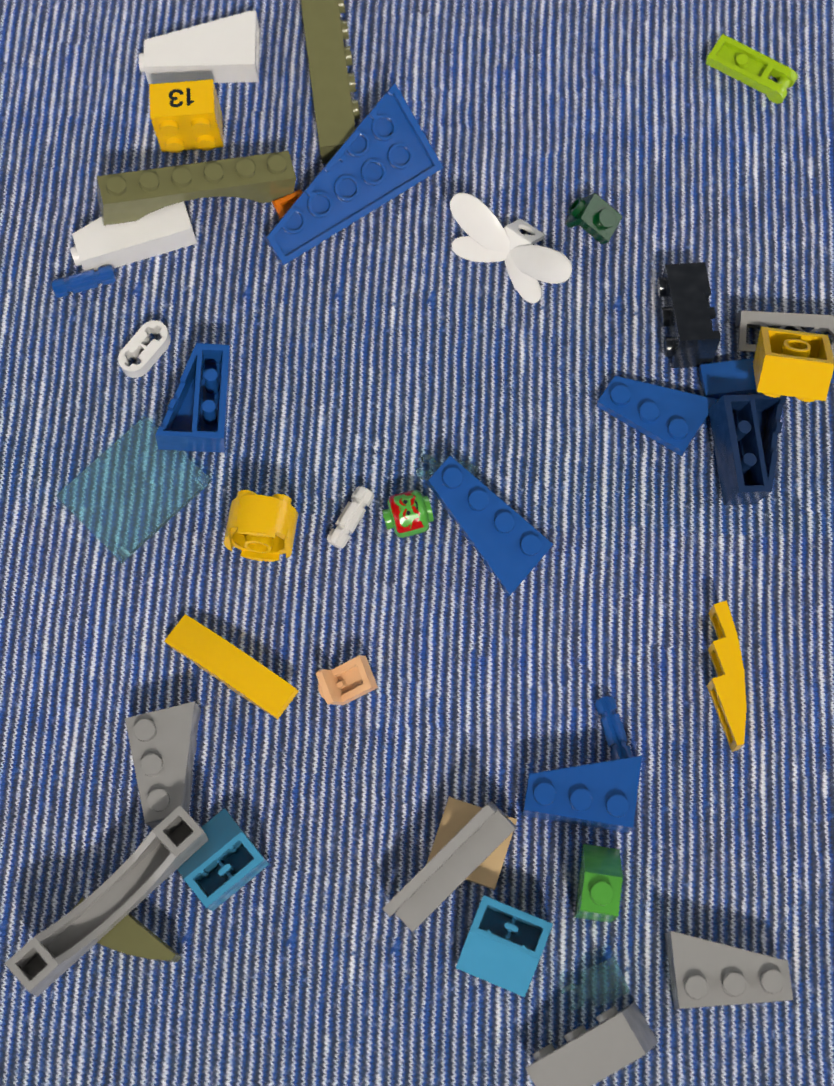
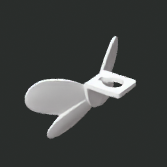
[450,193,572,303]

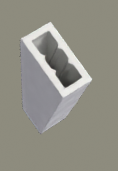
[138,11,260,84]
[70,201,197,271]

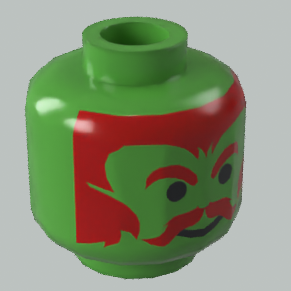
[382,490,434,538]

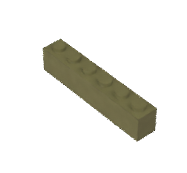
[301,0,360,164]

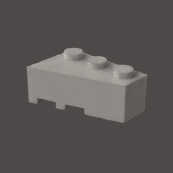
[525,1002,658,1086]

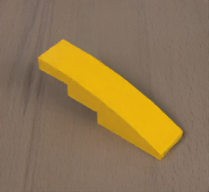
[707,600,747,752]
[164,614,299,720]

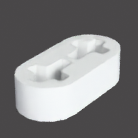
[118,320,171,378]

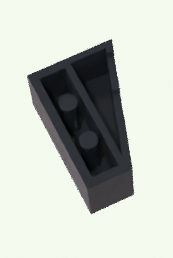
[657,262,721,368]

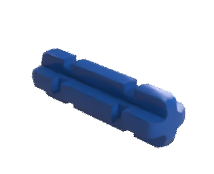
[52,265,116,298]
[595,696,633,760]

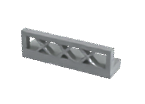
[735,310,834,356]
[382,801,517,932]

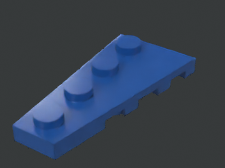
[427,456,554,597]

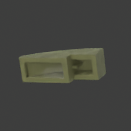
[73,897,182,962]

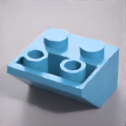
[177,808,269,911]
[456,895,553,997]

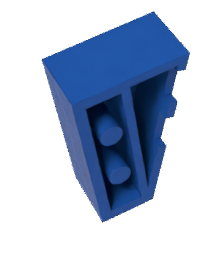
[155,343,231,453]
[522,756,642,833]

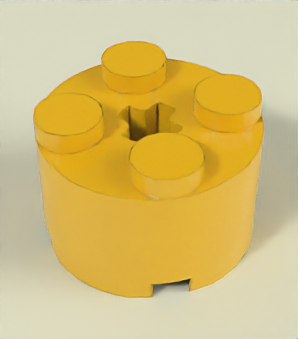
[224,490,298,562]

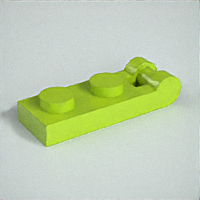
[706,34,798,104]

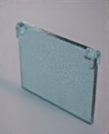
[56,416,212,563]

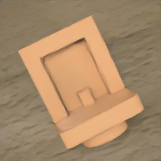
[316,655,378,705]

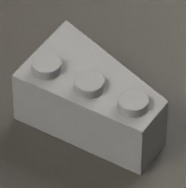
[125,701,201,829]
[665,931,793,1010]

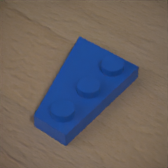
[596,376,718,456]

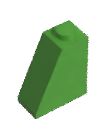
[574,844,623,923]

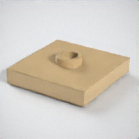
[427,797,517,890]

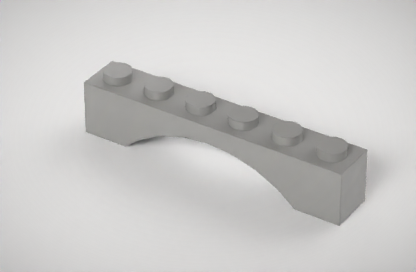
[4,805,209,996]

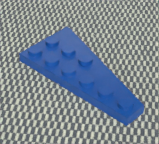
[265,83,443,266]

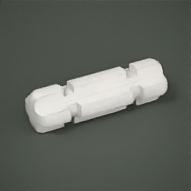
[327,486,374,548]

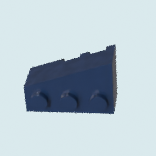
[709,394,787,505]

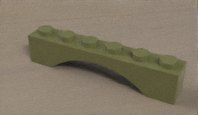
[97,151,296,225]

